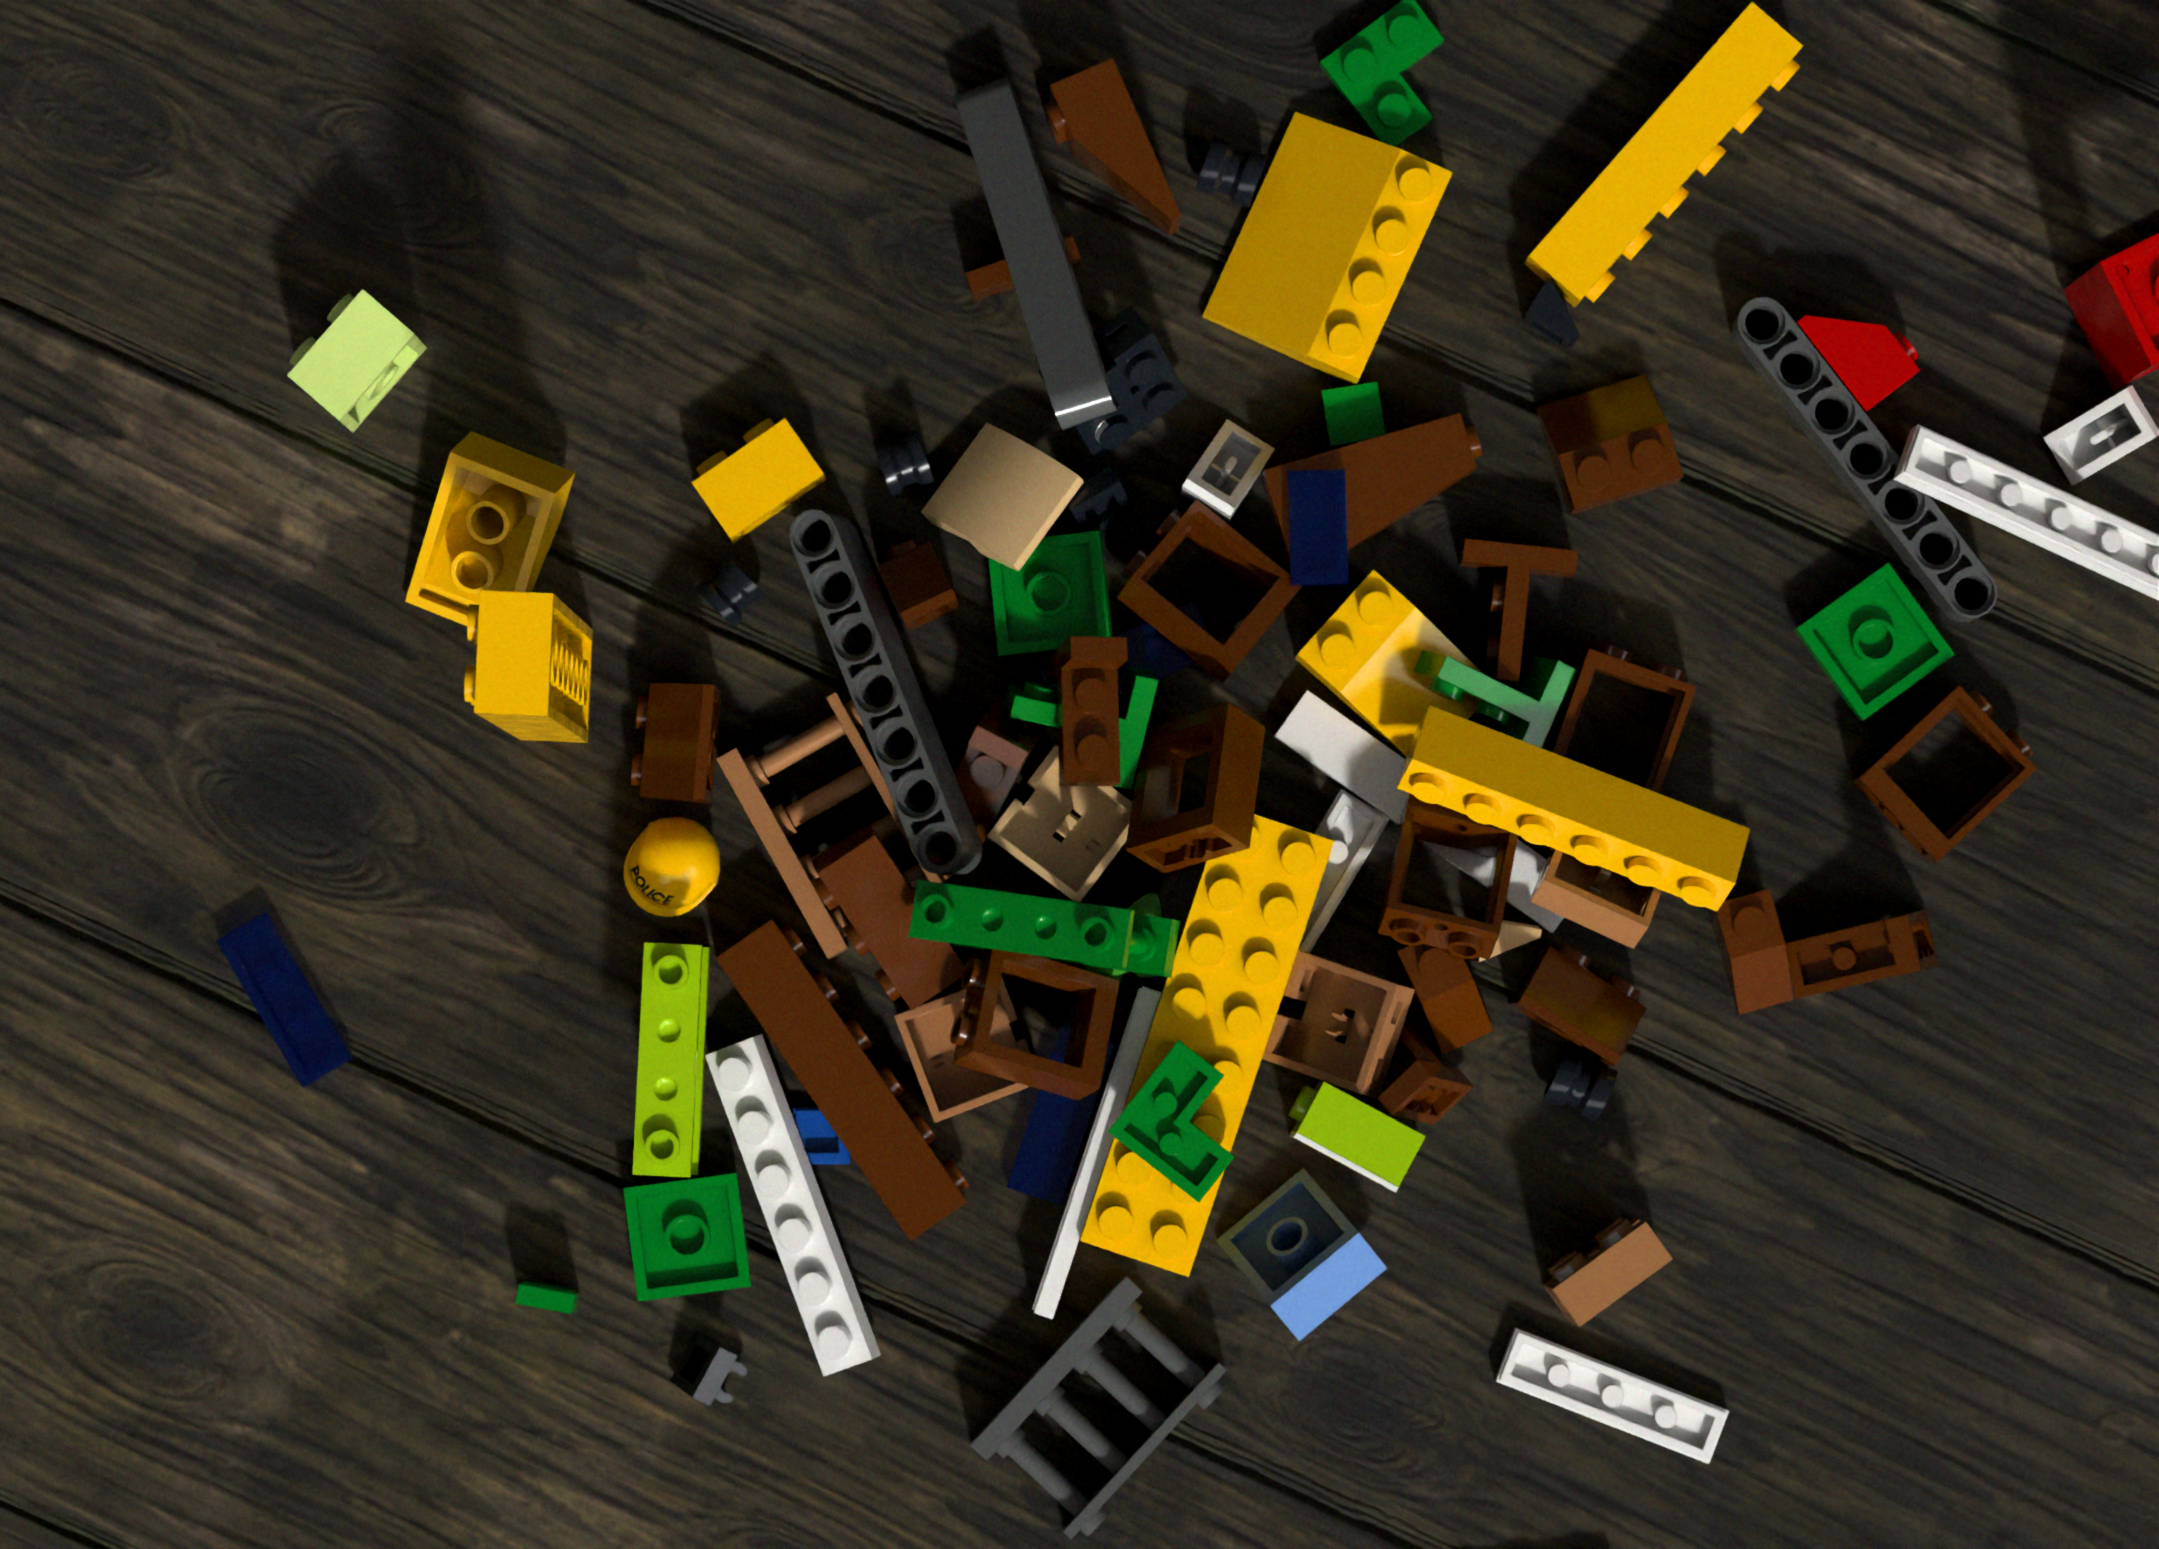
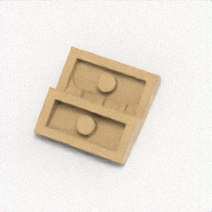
[921,422,1084,572]

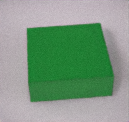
[1321,382,1386,448]
[515,1279,580,1314]

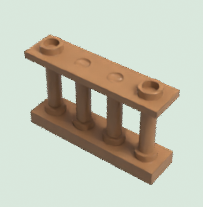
[716,692,952,959]

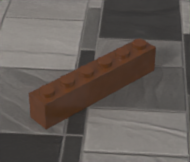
[716,919,969,1241]

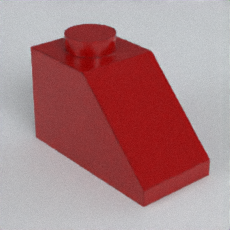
[1796,315,1920,413]

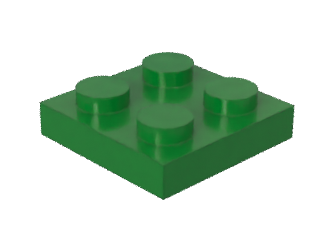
[988,531,1112,657]
[1794,563,1955,722]
[623,1173,752,1302]

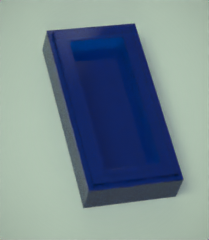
[1287,469,1349,586]

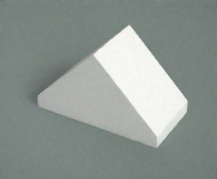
[2043,385,2159,486]
[1180,419,1275,523]

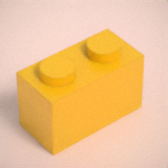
[691,418,826,544]

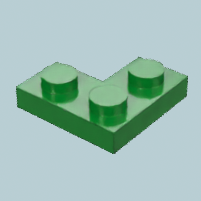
[1319,0,1444,147]
[1107,1039,1234,1202]

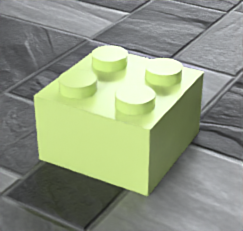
[287,289,427,432]

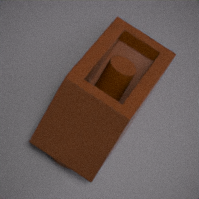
[878,538,959,631]
[1707,889,1794,1015]
[1393,944,1493,1055]

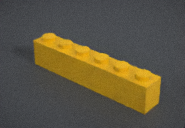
[1524,2,1803,308]
[1397,705,1750,912]

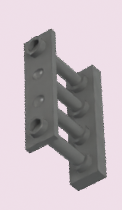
[970,1274,1227,1539]

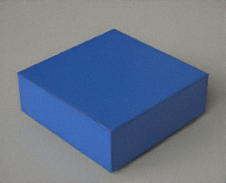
[793,1107,850,1164]

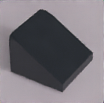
[1523,277,1580,349]

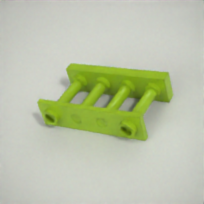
[632,942,710,1178]

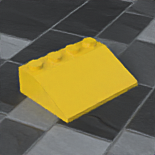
[1202,112,1453,385]

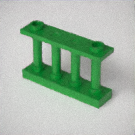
[908,880,1180,978]

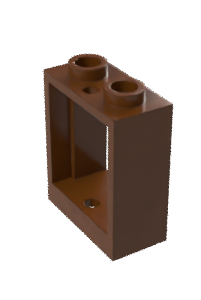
[1117,499,1303,684]
[1549,643,1697,794]
[1852,685,2037,864]
[1125,702,1266,874]
[1378,793,1518,960]
[950,948,1120,1101]

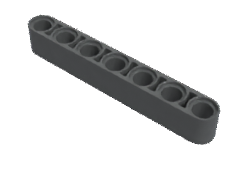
[954,76,1117,430]
[1731,297,1998,622]
[789,509,983,876]

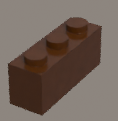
[811,822,965,1011]

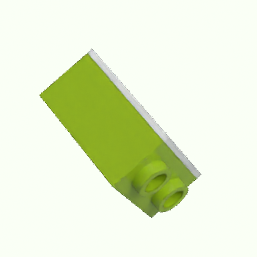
[1288,1081,1426,1192]

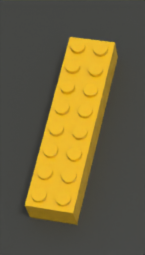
[464,590,593,743]
[1080,814,1334,1277]

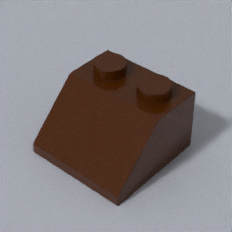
[1535,375,1684,516]
[631,683,722,805]
[1509,943,1646,1066]

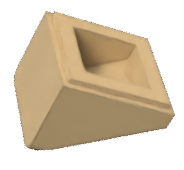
[1475,920,1542,962]

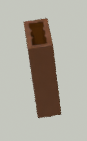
[1262,413,1482,582]

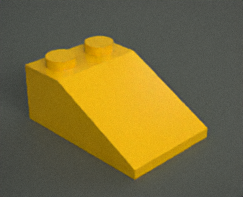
[405,431,576,626]
[1295,569,1483,758]

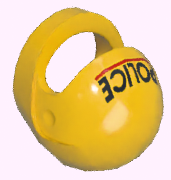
[624,816,720,917]

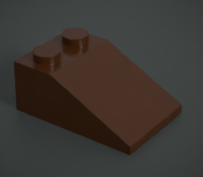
[1044,58,1181,236]

